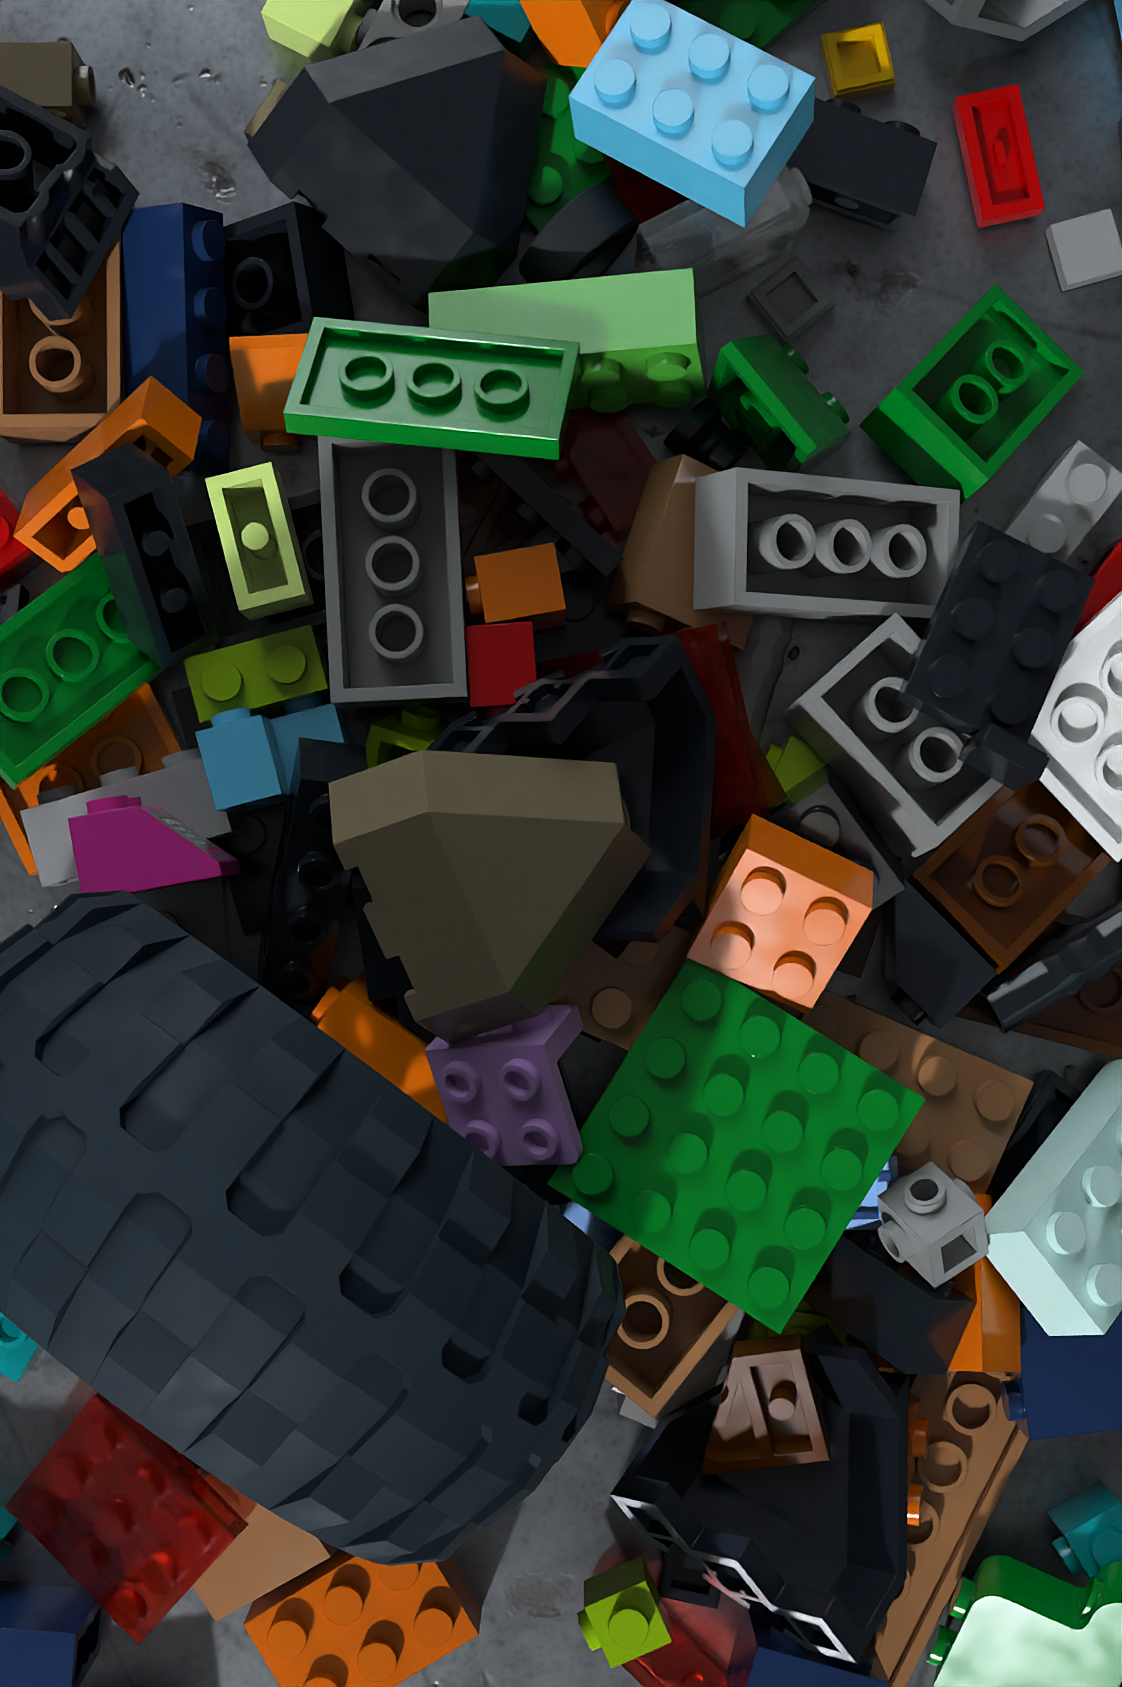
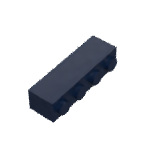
[121,202,231,477]

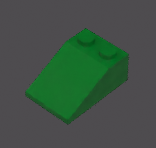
[858,283,1085,505]
[707,333,852,474]

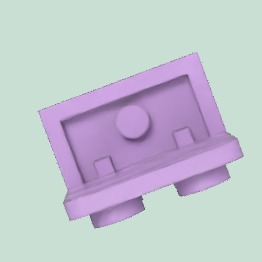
[425,1003,584,1166]

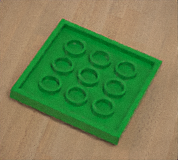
[547,958,926,1334]

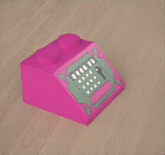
[67,795,241,894]

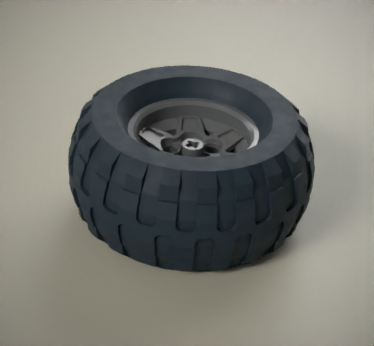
[0,890,627,1566]

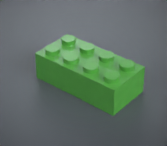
[428,268,707,413]

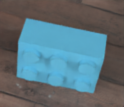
[568,0,816,228]

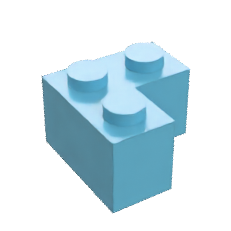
[195,696,350,815]

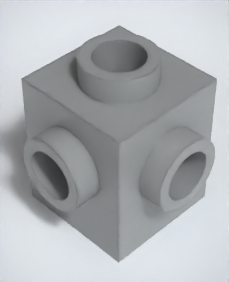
[877,1161,989,1289]

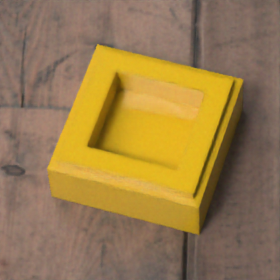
[818,21,896,101]

